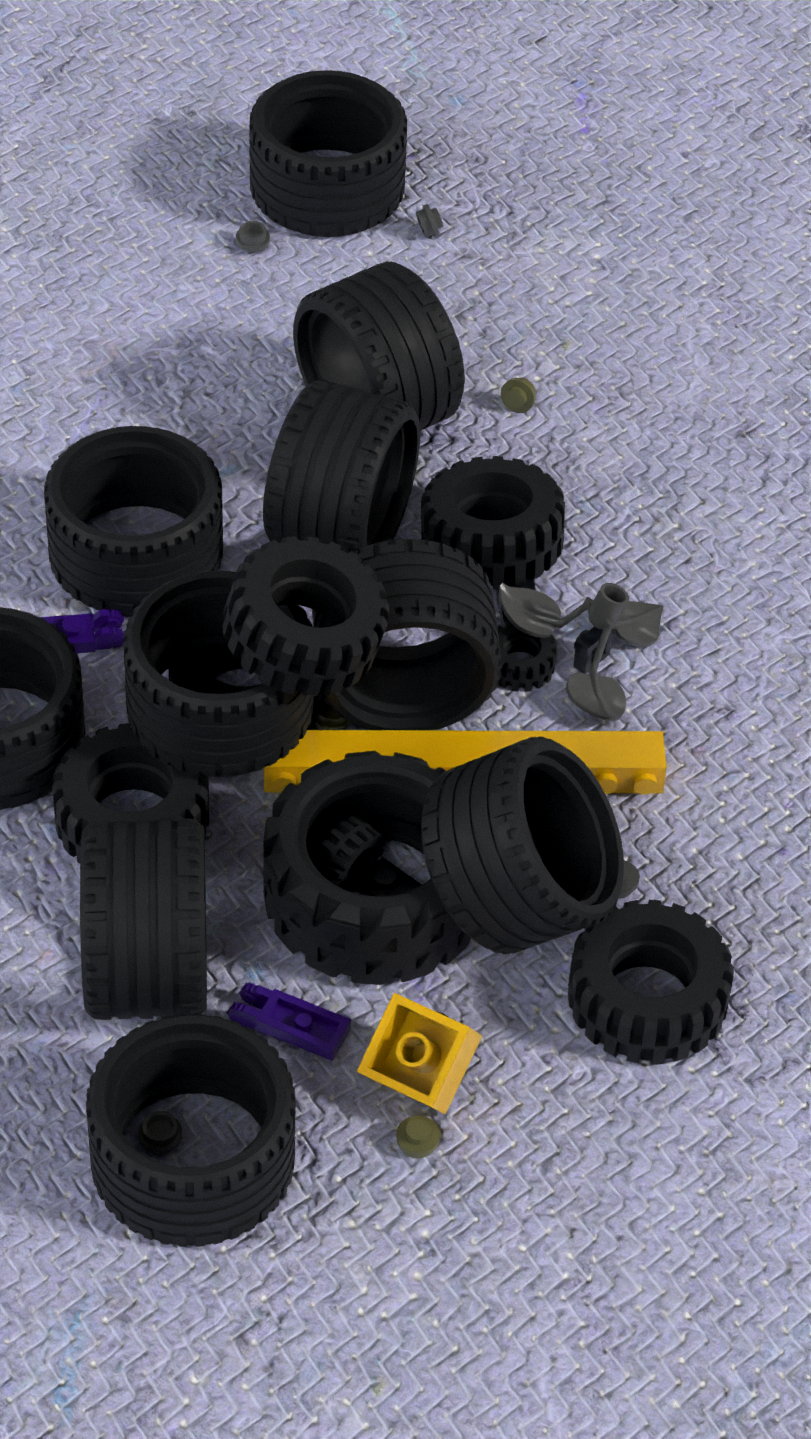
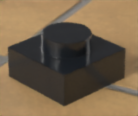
[573,626,613,674]

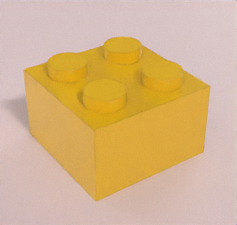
[356,993,482,1115]

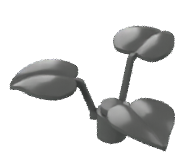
[499,583,663,721]

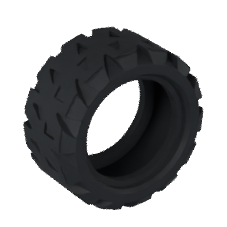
[263,751,471,985]

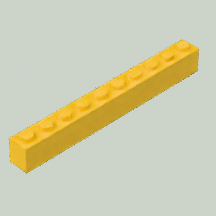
[264,730,667,795]

